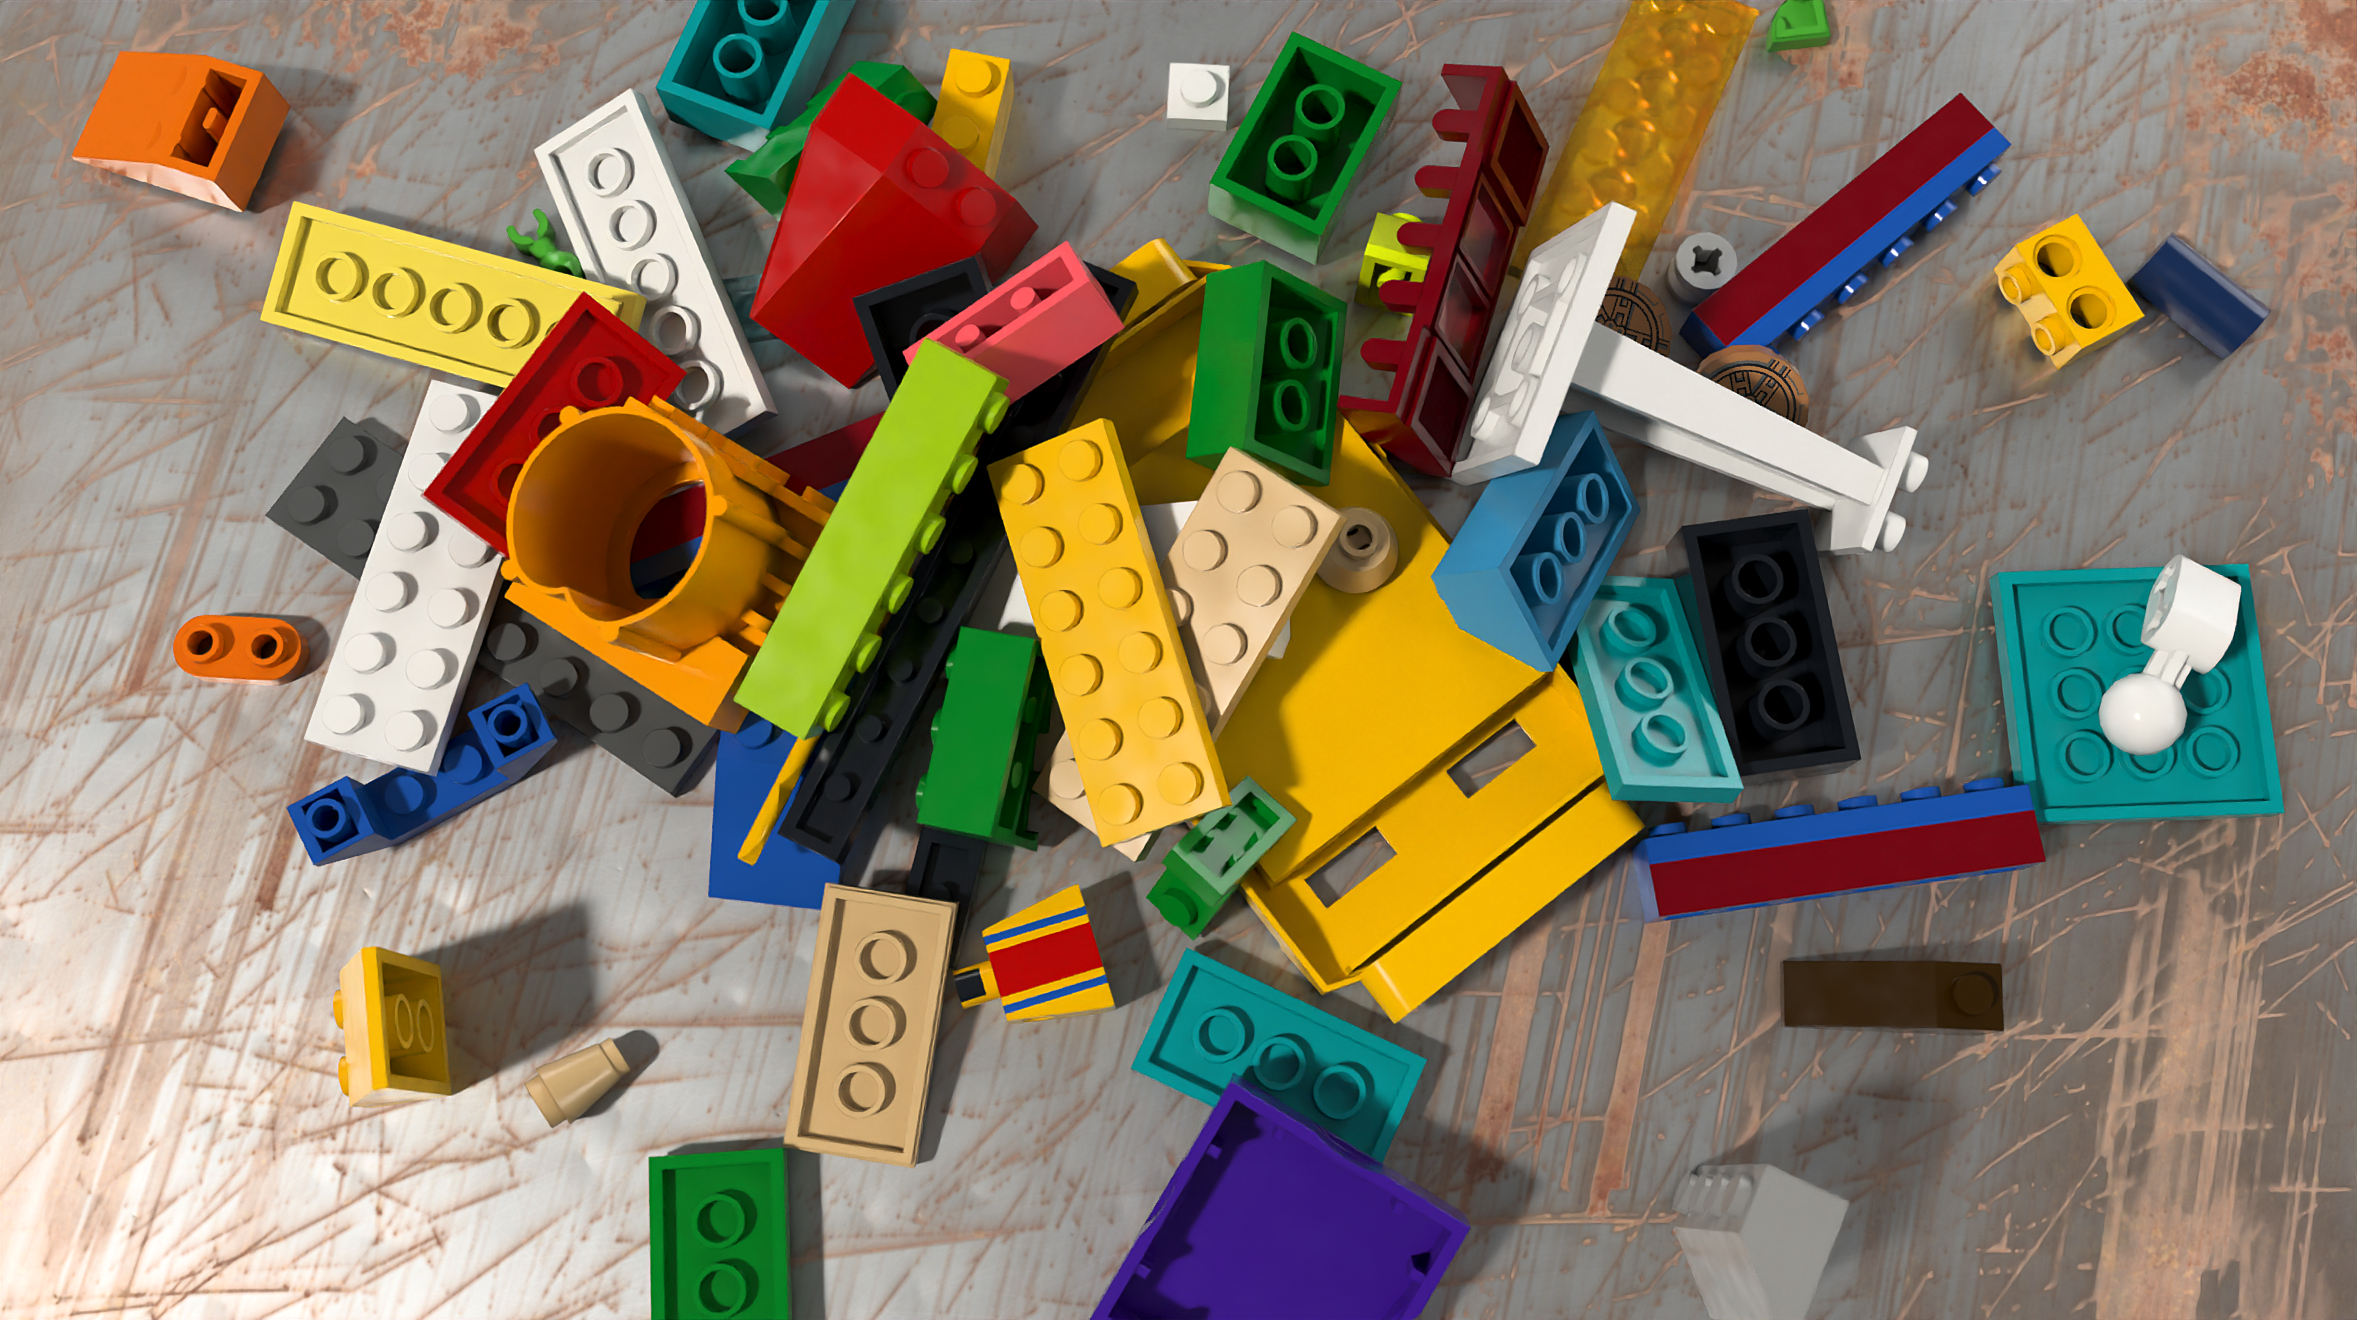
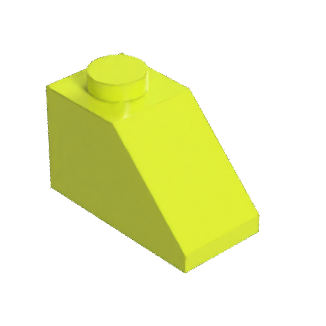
[1354,212,1430,318]

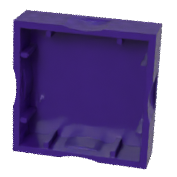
[1089,1073,1471,1320]

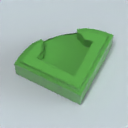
[1766,0,1831,53]

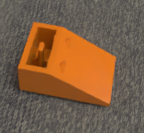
[71,51,291,213]

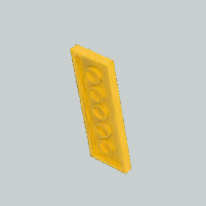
[986,418,1233,848]

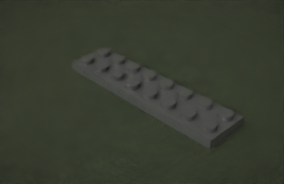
[265,417,721,798]

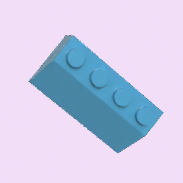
[1431,410,1641,672]

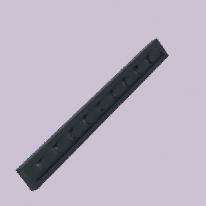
[777,260,1139,866]

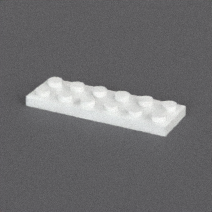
[534,88,779,441]
[304,380,507,777]

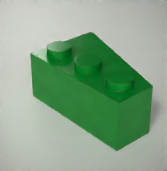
[724,60,938,221]
[916,626,1054,852]

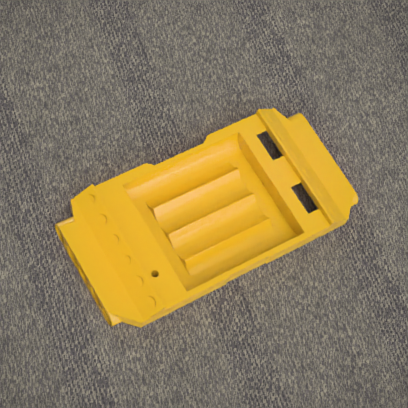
[943,238,1645,1024]

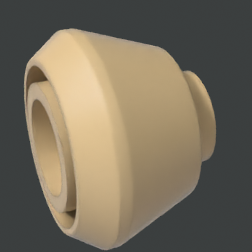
[1317,506,1399,593]

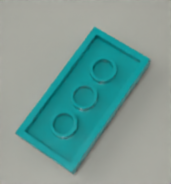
[1567,575,1744,803]
[1131,947,1427,1163]

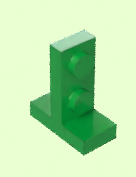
[1146,775,1297,941]

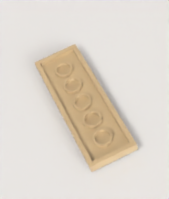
[1032,446,1349,862]

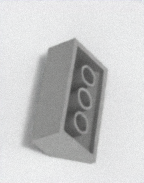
[1672,1164,1850,1320]

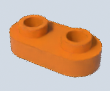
[173,615,310,686]

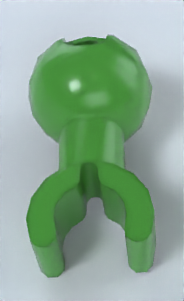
[506,209,586,279]

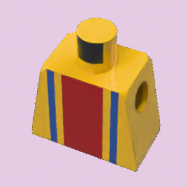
[953,884,1116,1025]

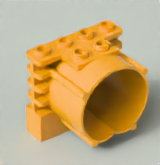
[501,395,837,735]

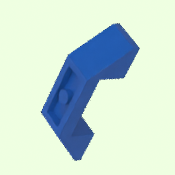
[286,682,558,867]

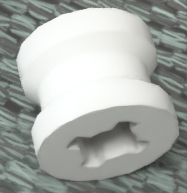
[1665,232,1737,308]

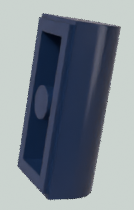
[2126,232,2271,360]

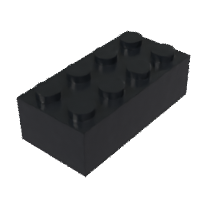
[1665,509,1861,787]

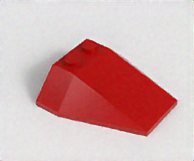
[749,72,1039,389]

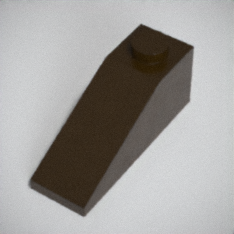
[1780,961,2004,1036]

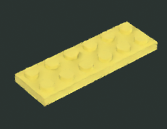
[260,201,647,388]

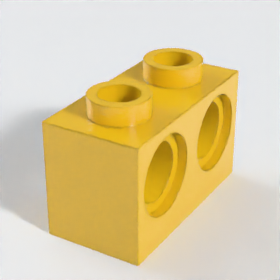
[1993,213,2144,370]

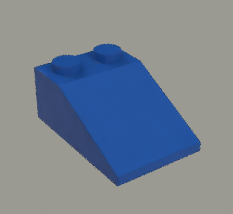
[708,710,847,911]

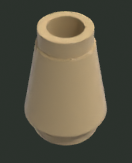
[524,1037,631,1129]

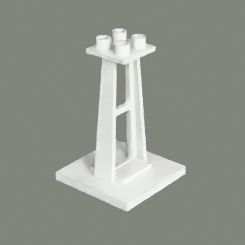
[1443,201,1929,558]

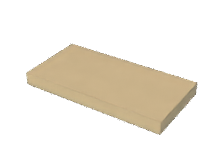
[783,881,959,1168]

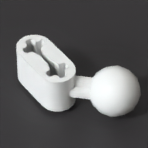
[2098,554,2241,756]

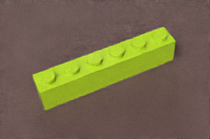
[733,337,1010,741]

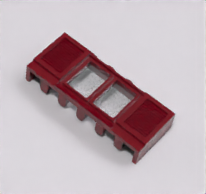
[1336,64,1550,478]

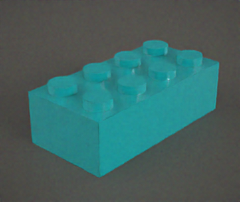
[656,0,857,152]

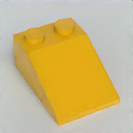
[333,946,452,1108]

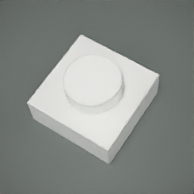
[1167,63,1230,132]

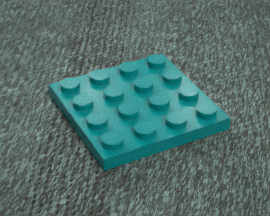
[1989,564,2285,825]

